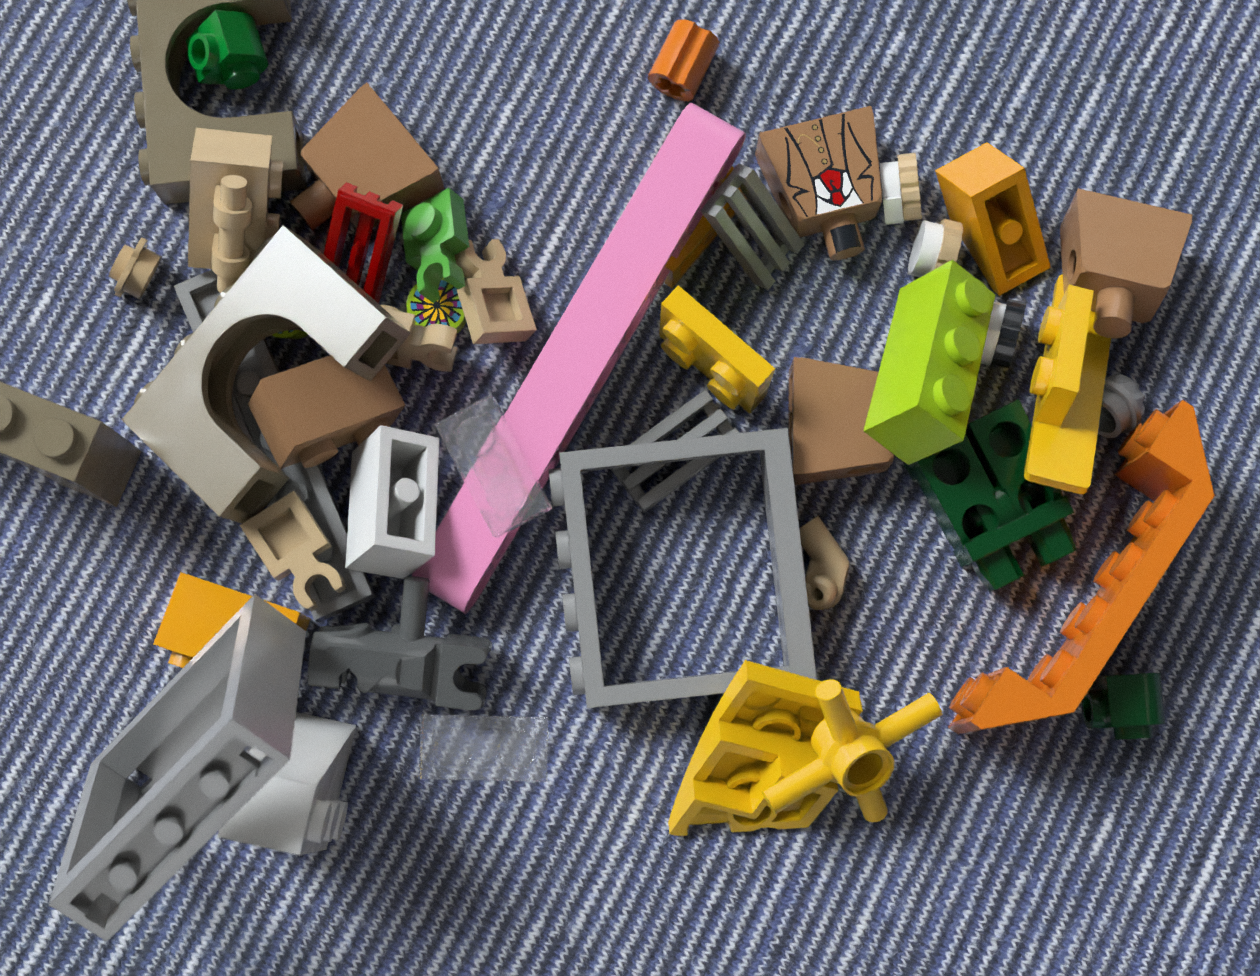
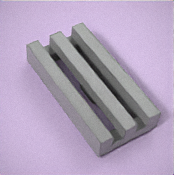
[700,163,805,290]
[611,389,739,513]

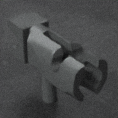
[307,576,492,710]

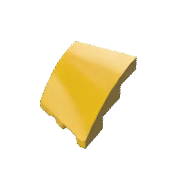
[668,660,863,836]

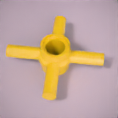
[762,679,943,822]

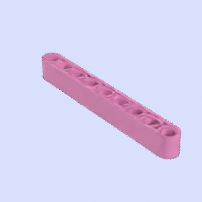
[412,103,746,614]

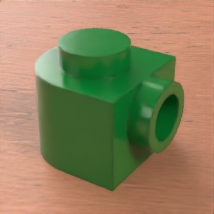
[185,10,268,90]

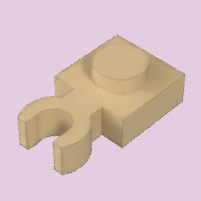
[455,239,537,344]
[380,305,458,372]
[240,490,346,611]

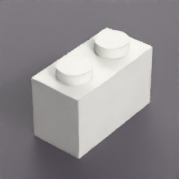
[345,425,439,579]

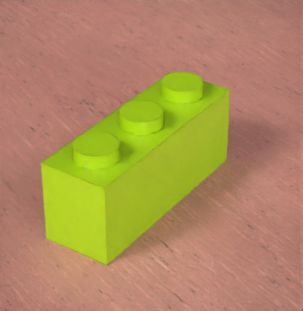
[863,260,996,465]

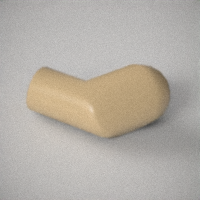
[799,516,849,610]

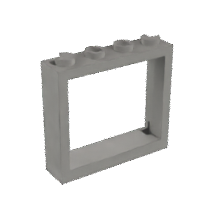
[549,428,817,708]
[48,594,306,942]

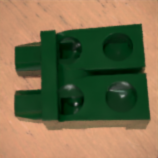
[902,399,1076,592]

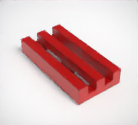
[323,182,403,304]

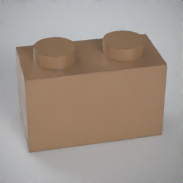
[248,355,406,469]

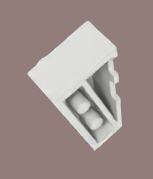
[217,712,356,855]

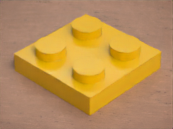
[659,285,775,414]

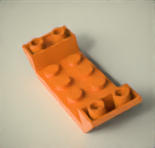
[948,399,1215,735]

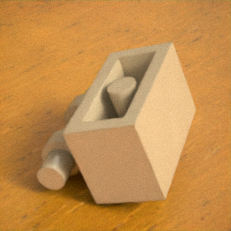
[188,128,283,293]

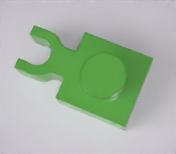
[401,188,469,303]

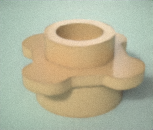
[108,237,162,299]

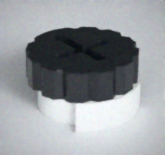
[981,299,1026,368]

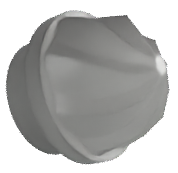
[1098,374,1146,438]

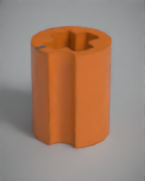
[648,19,720,101]

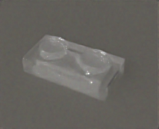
[434,394,553,538]
[419,715,549,782]

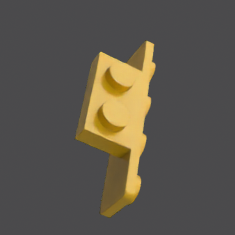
[1024,275,1111,495]

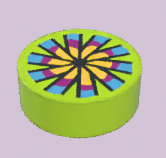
[406,278,466,333]

